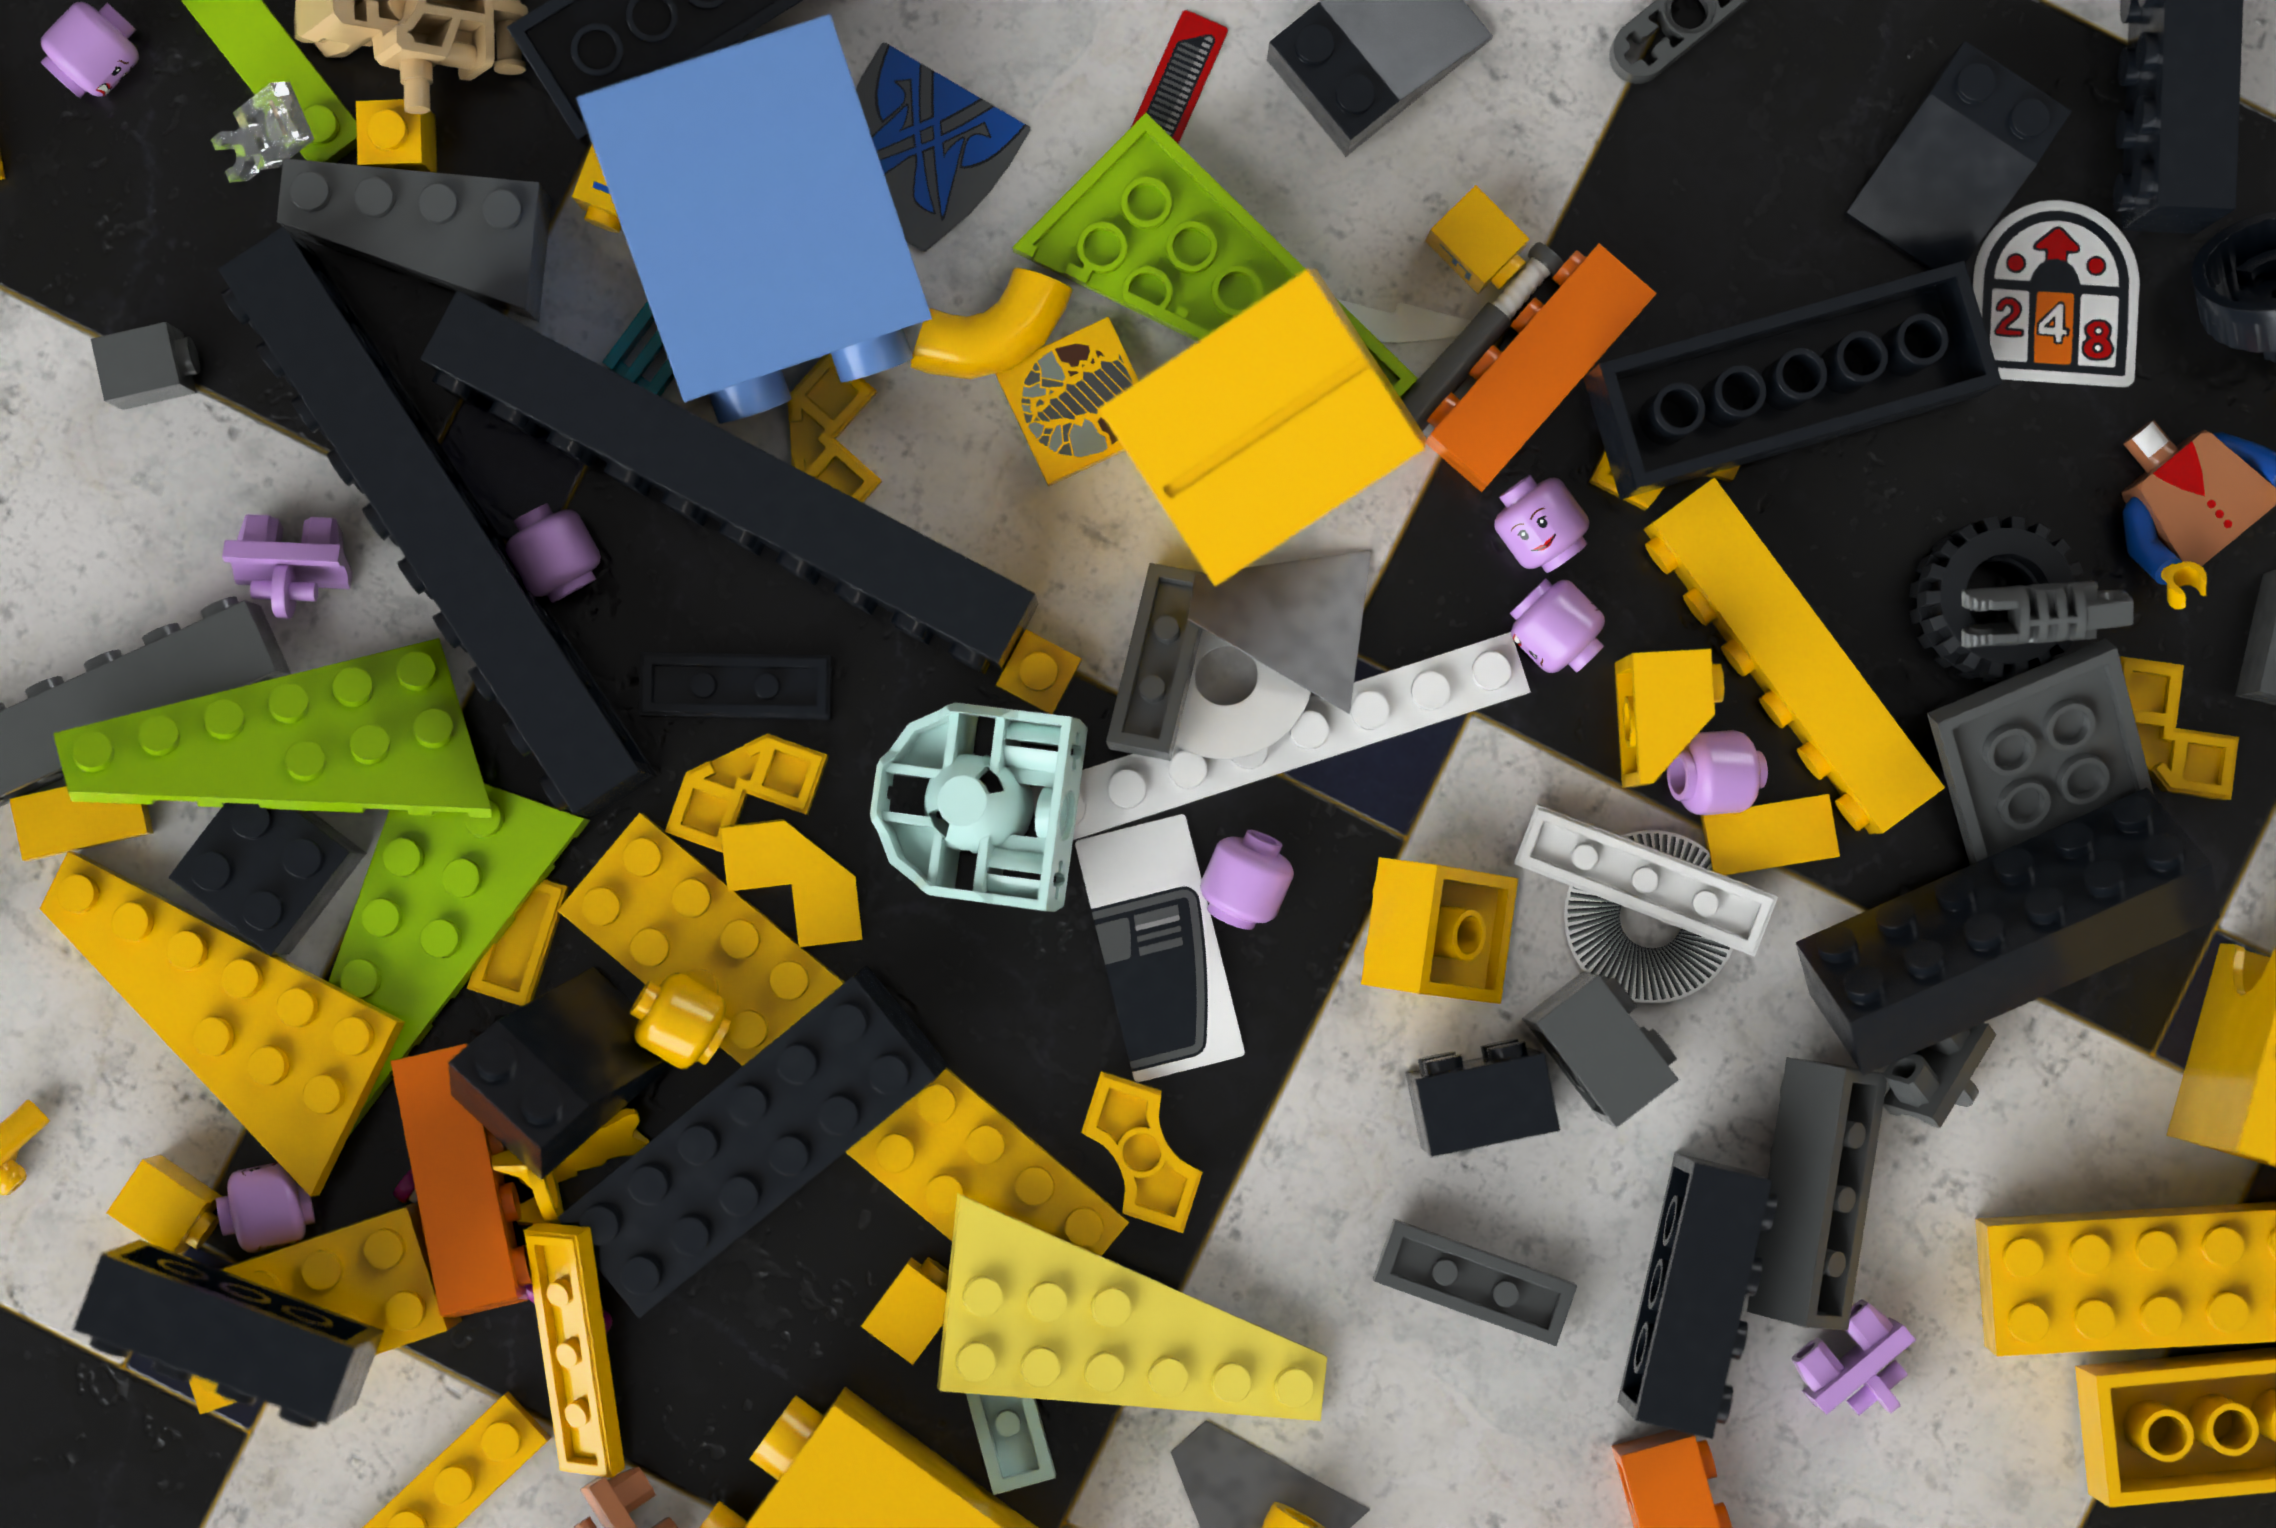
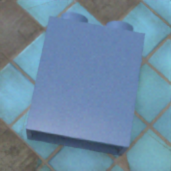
[577,14,932,424]

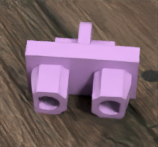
[222,514,353,619]
[1791,1299,1916,1416]

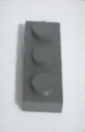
[1106,563,1203,761]
[1373,1219,1578,1346]

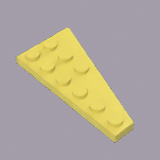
[937,1193,1327,1421]

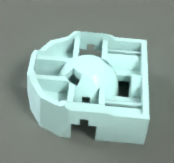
[870,703,1088,912]

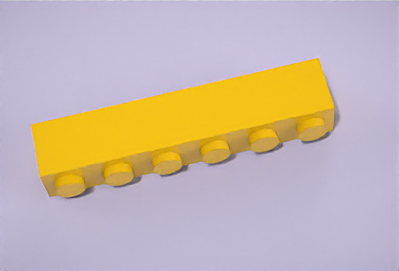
[1643,477,1945,835]

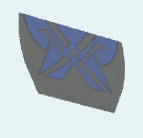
[856,42,1031,252]

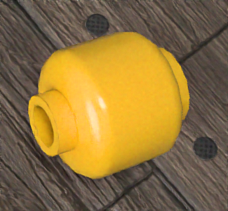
[629,973,731,1069]

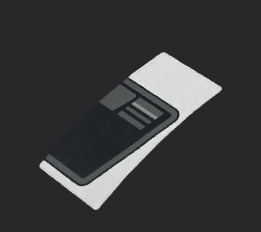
[1075,814,1245,1082]

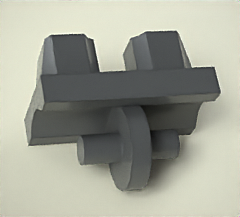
[1883,1022,1996,1128]

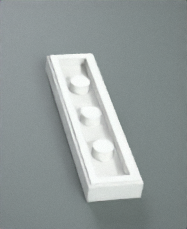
[1514,804,1778,957]

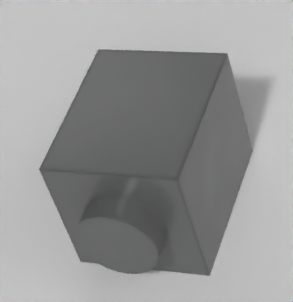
[91,322,200,410]

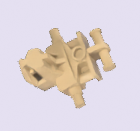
[294,0,529,114]

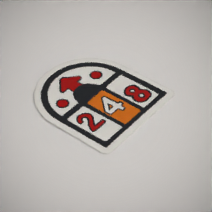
[1973,200,2139,387]

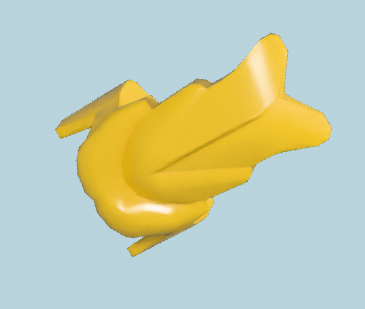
[492,1108,649,1225]

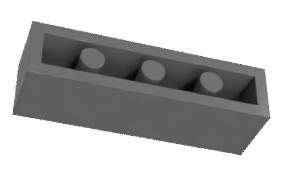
[1747,1057,1887,1330]

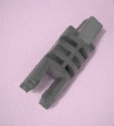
[1961,581,2134,648]

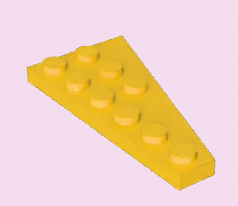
[39,851,405,1197]

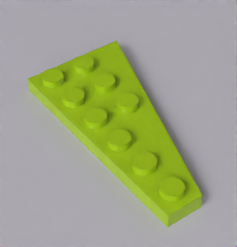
[1012,113,1418,398]
[53,638,492,818]
[328,783,590,1136]

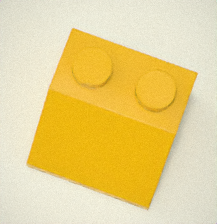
[1615,649,1724,788]
[1361,857,1518,1004]

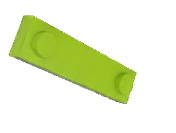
[181,0,357,163]

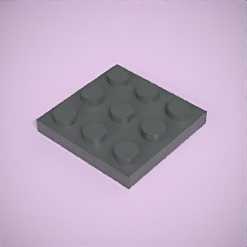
[1927,638,2154,865]

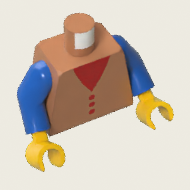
[2122,420,2276,609]

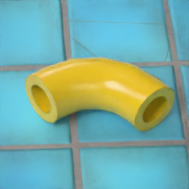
[911,268,1073,380]

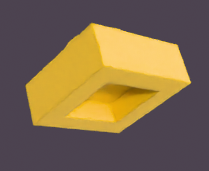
[996,629,1082,714]

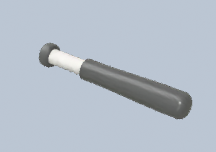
[1401,242,1564,432]

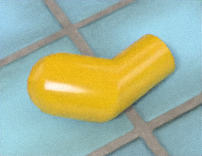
[0,1099,50,1195]

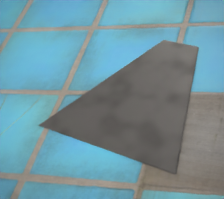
[1188,550,1371,714]
[1171,1420,1370,1528]

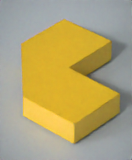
[788,353,882,503]
[2119,656,2239,800]
[665,733,829,853]
[720,819,863,947]

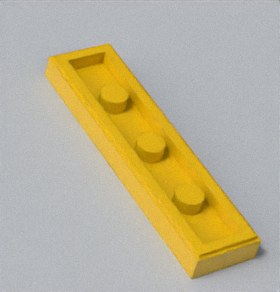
[524,1222,625,1478]

